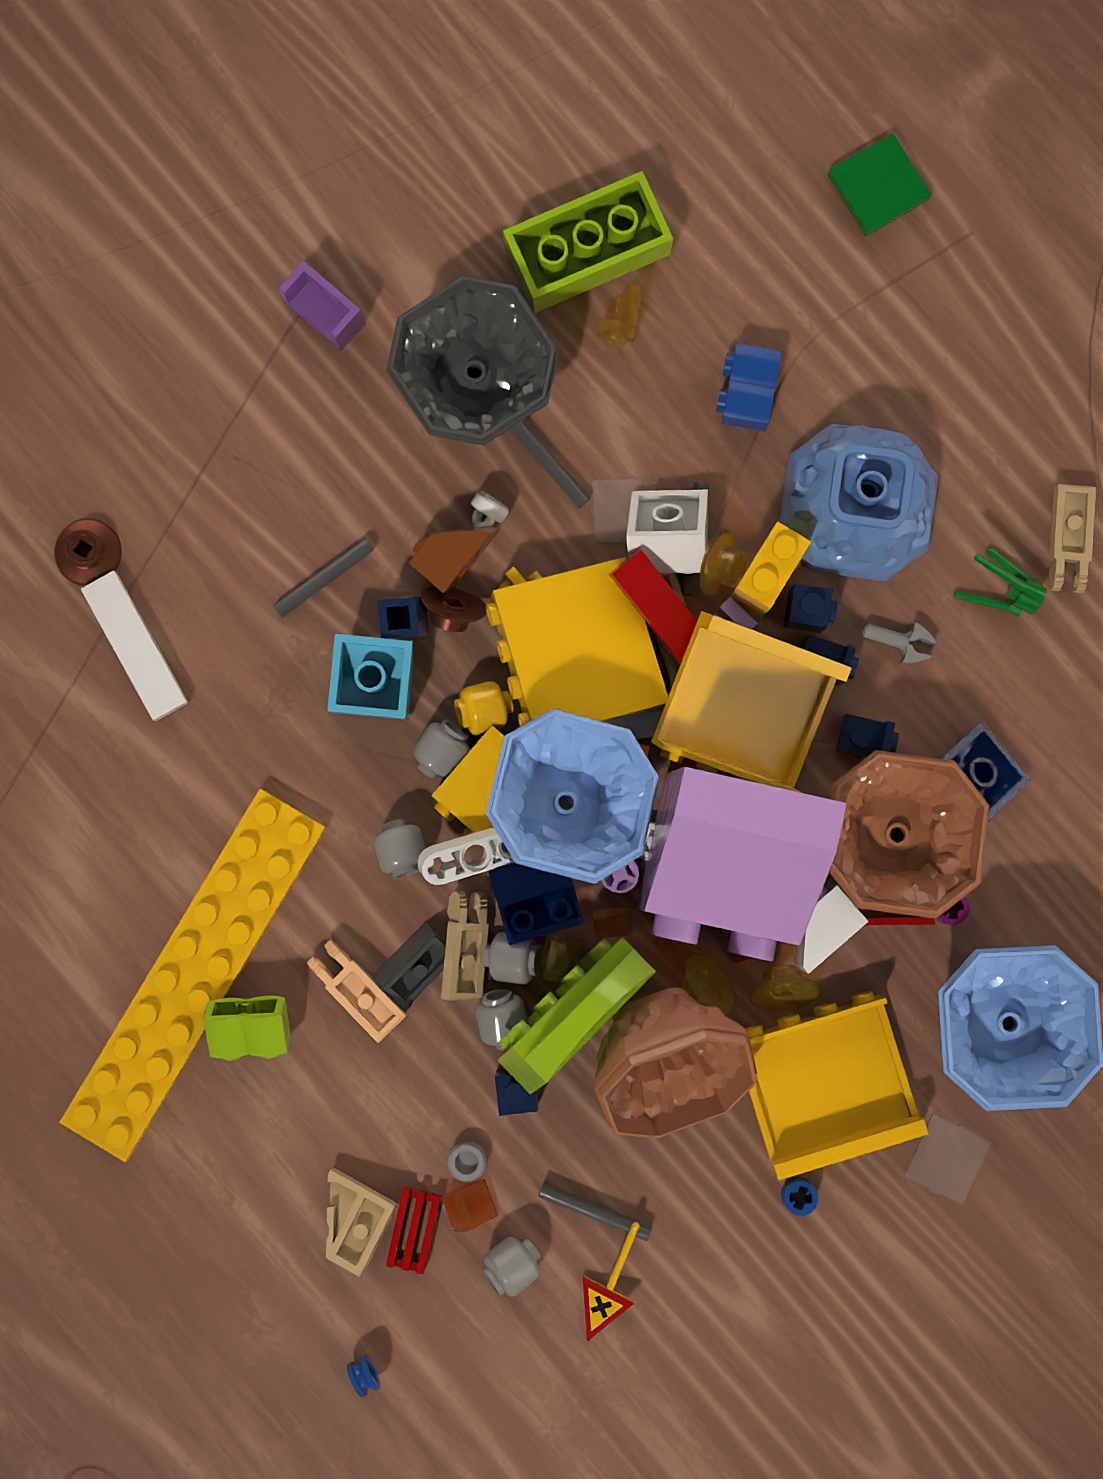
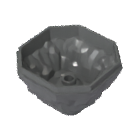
[386,275,559,446]

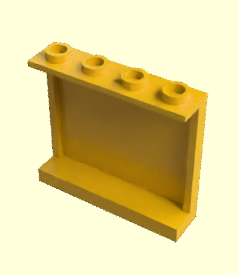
[486,557,668,727]
[651,611,851,793]
[745,991,929,1181]

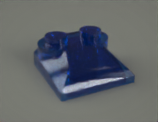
[938,721,1031,822]

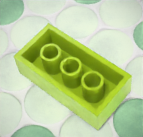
[503,170,673,313]

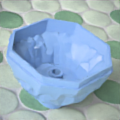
[486,708,660,884]
[938,945,1103,1111]

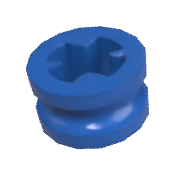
[781,1177,818,1216]
[347,1355,381,1397]

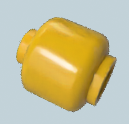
[454,681,513,735]

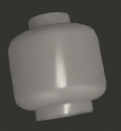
[413,720,470,779]
[373,819,426,879]
[483,932,543,984]
[475,989,529,1050]
[481,1236,541,1297]

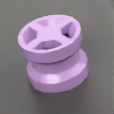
[601,860,639,893]

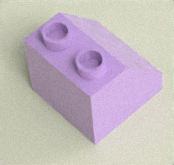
[637,767,847,961]

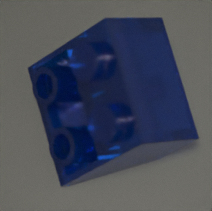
[488,862,584,945]

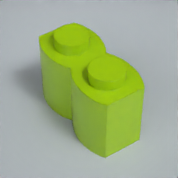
[203,996,291,1061]

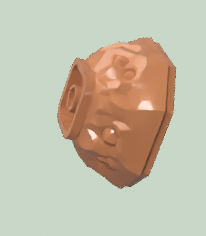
[829,750,990,919]
[594,987,757,1139]

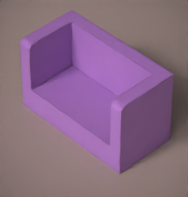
[279,261,366,351]

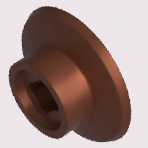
[54,519,122,586]
[421,586,487,632]

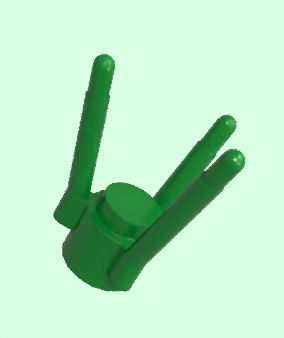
[954,547,1047,617]

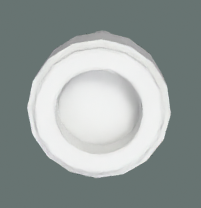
[471,491,509,527]

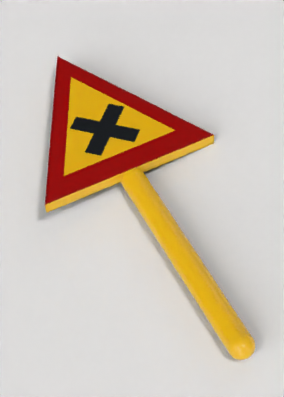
[582,1222,639,1341]

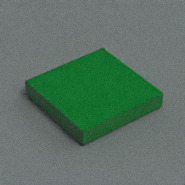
[827,133,932,237]

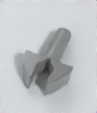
[862,623,936,665]

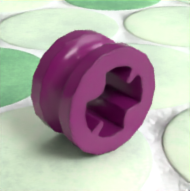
[936,897,970,925]

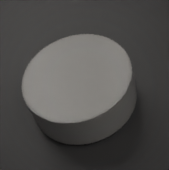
[447,1141,487,1182]

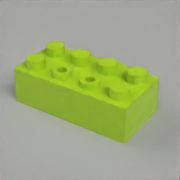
[497,937,656,1094]

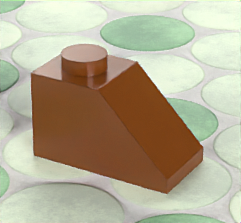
[409,526,500,593]

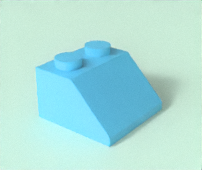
[327,634,413,720]

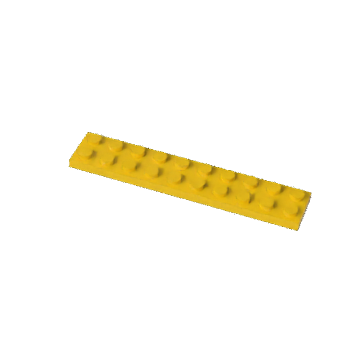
[59,789,327,1162]

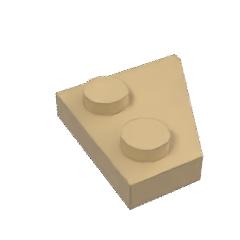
[326,1168,398,1277]

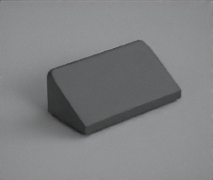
[373,923,446,1010]

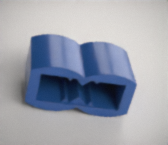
[716,343,781,431]

